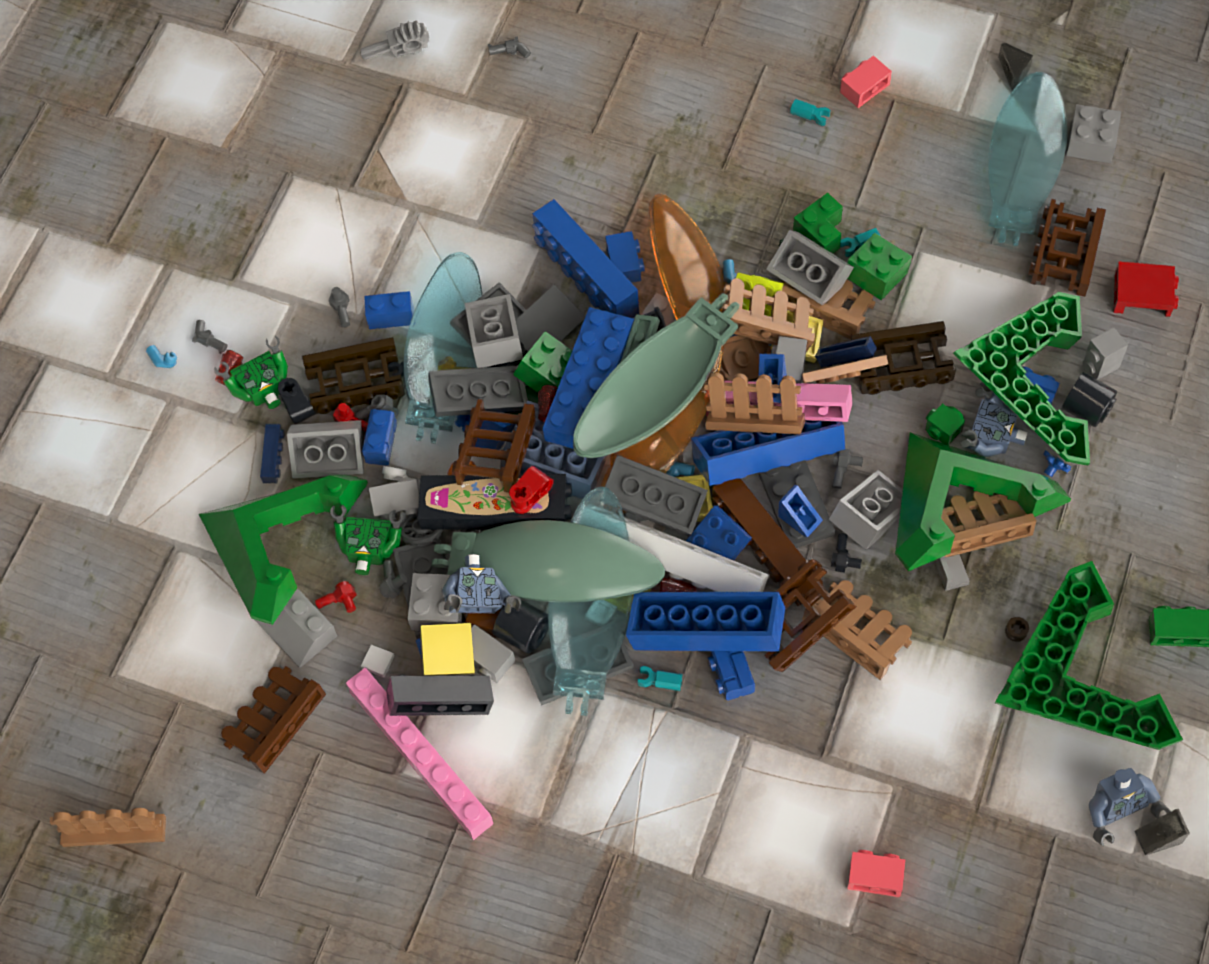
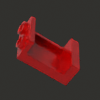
[1113,261,1179,317]

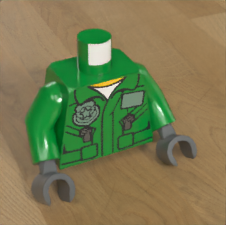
[214,336,288,409]
[330,505,406,575]

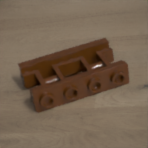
[1028,199,1106,297]
[764,559,857,672]

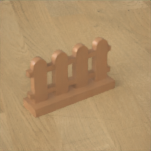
[722,278,815,352]
[782,280,876,339]
[704,373,805,434]
[941,491,1037,558]
[802,580,912,680]
[50,808,166,847]

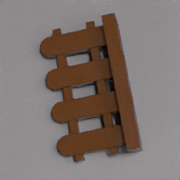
[221,666,326,774]

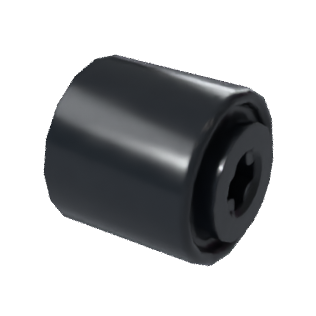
[1061,372,1117,427]
[493,600,550,653]

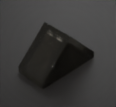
[998,43,1033,91]
[1134,809,1190,855]

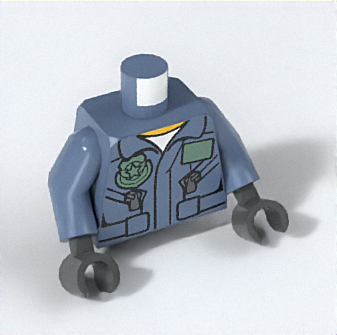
[961,382,1028,457]
[442,555,521,613]
[1089,768,1171,847]

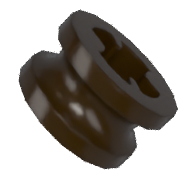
[1005,617,1029,642]

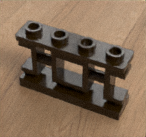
[851,321,956,395]
[302,337,405,414]

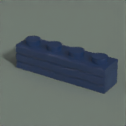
[815,336,876,368]
[260,424,285,483]

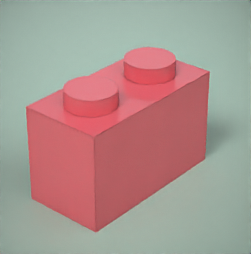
[840,55,892,108]
[847,850,905,897]

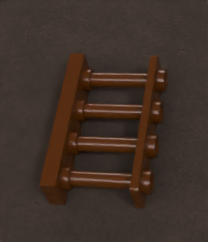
[452,399,536,492]

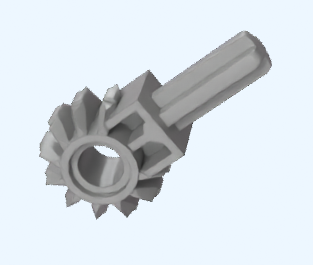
[360,20,429,60]

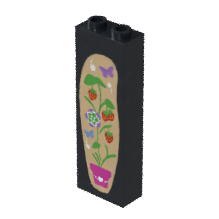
[418,474,572,530]

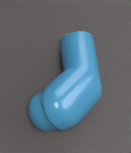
[723,259,737,284]
[146,345,177,368]
[659,461,695,477]

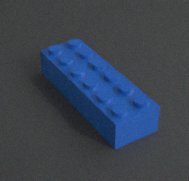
[532,199,639,318]
[543,307,634,448]
[691,420,845,485]
[626,592,785,651]

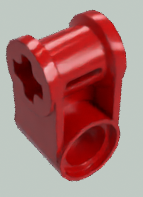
[509,466,554,514]

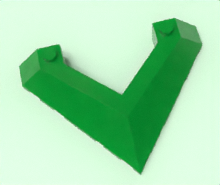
[953,292,1090,466]
[895,432,1071,572]
[199,474,368,625]
[995,561,1183,750]

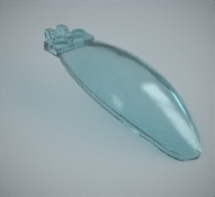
[988,72,1067,246]
[403,252,483,444]
[548,486,632,716]

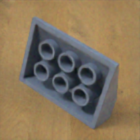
[500,401,608,501]

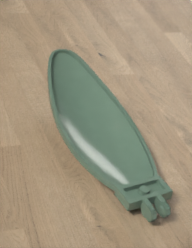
[573,293,740,458]
[432,520,665,602]

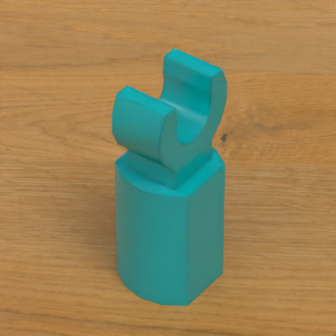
[790,99,831,126]
[840,228,881,257]
[638,666,683,691]

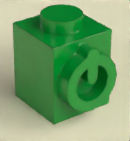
[925,403,965,445]

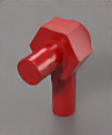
[333,403,368,432]
[315,581,357,613]

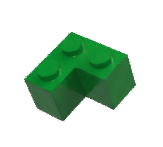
[793,192,843,254]

